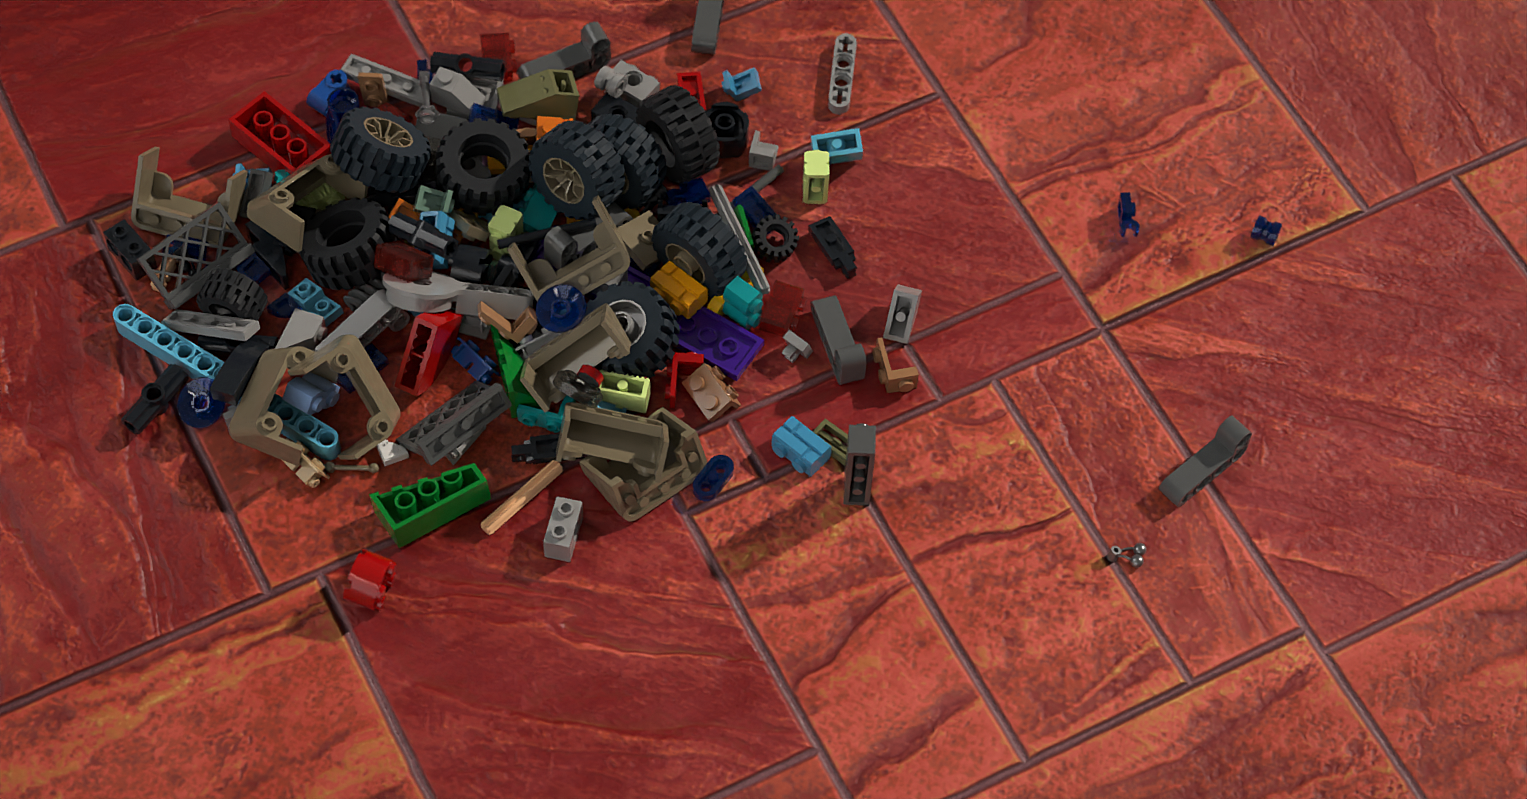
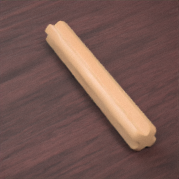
[481,460,563,535]

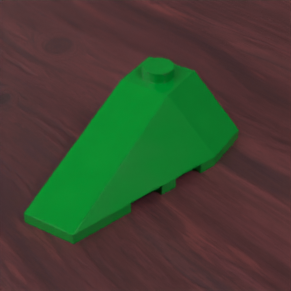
[490,325,542,418]

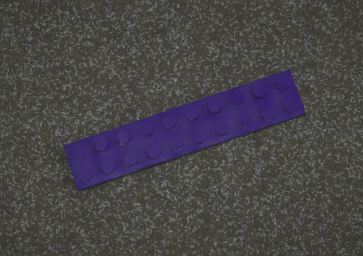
[531,225,764,381]

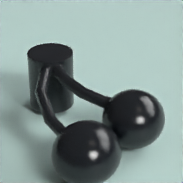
[172,245,196,276]

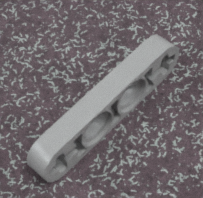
[828,33,857,114]

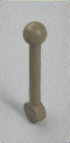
[325,462,379,473]

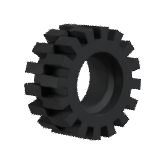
[752,214,799,263]

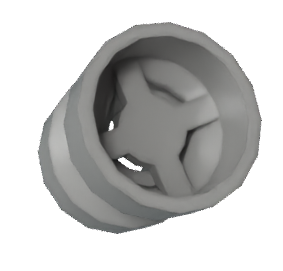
[594,66,628,98]

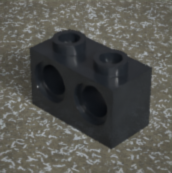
[103,219,158,281]

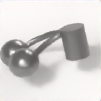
[1107,543,1146,568]

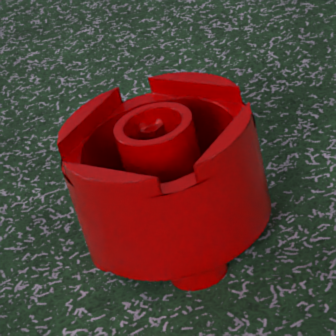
[343,549,397,611]

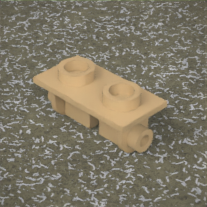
[282,438,330,488]

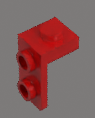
[665,352,704,409]

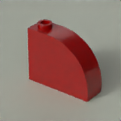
[394,309,464,396]

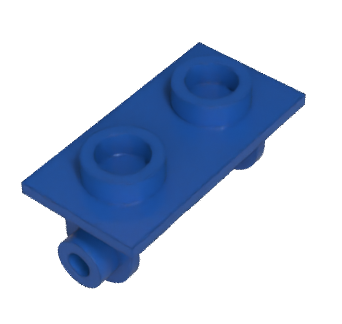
[451,337,501,385]

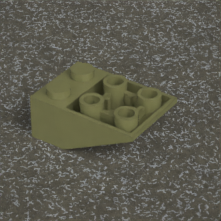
[497,69,579,121]

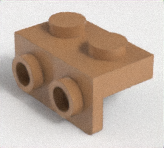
[682,363,741,422]

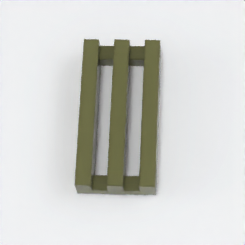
[813,419,848,465]

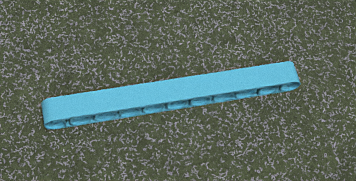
[113,304,341,460]

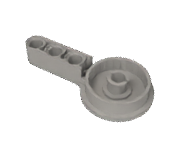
[382,269,534,320]

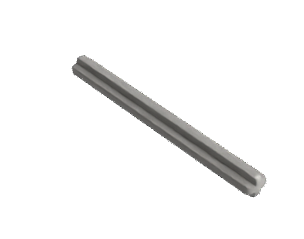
[709,184,770,295]

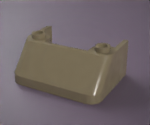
[131,146,248,248]
[247,154,368,253]
[507,195,630,312]
[520,303,631,412]
[287,334,400,460]
[229,346,339,466]
[556,402,669,483]

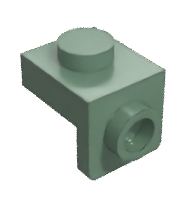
[413,185,455,214]

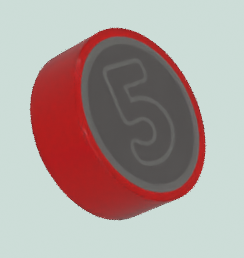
[577,365,604,388]

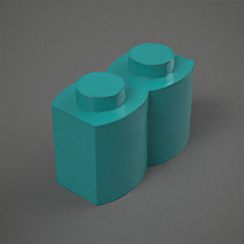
[723,276,763,331]

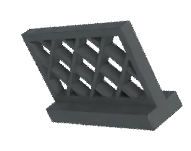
[137,202,256,309]
[396,380,512,466]

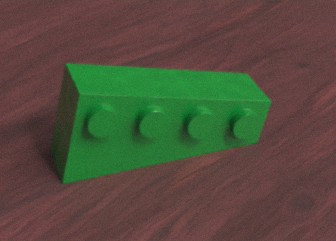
[369,463,491,548]

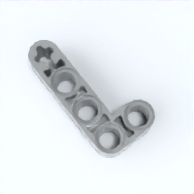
[313,289,410,352]

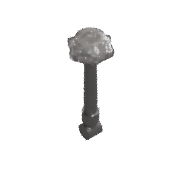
[415,71,440,124]

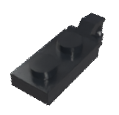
[808,216,857,279]
[511,433,585,464]

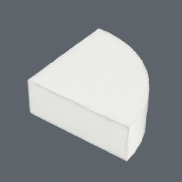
[376,440,409,466]

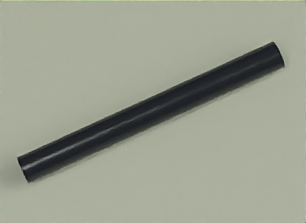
[497,218,597,250]

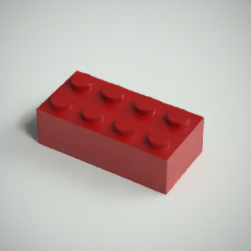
[228,91,331,174]

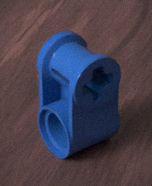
[306,70,351,117]

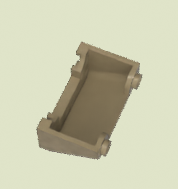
[579,407,708,521]

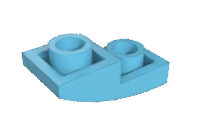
[288,278,343,327]

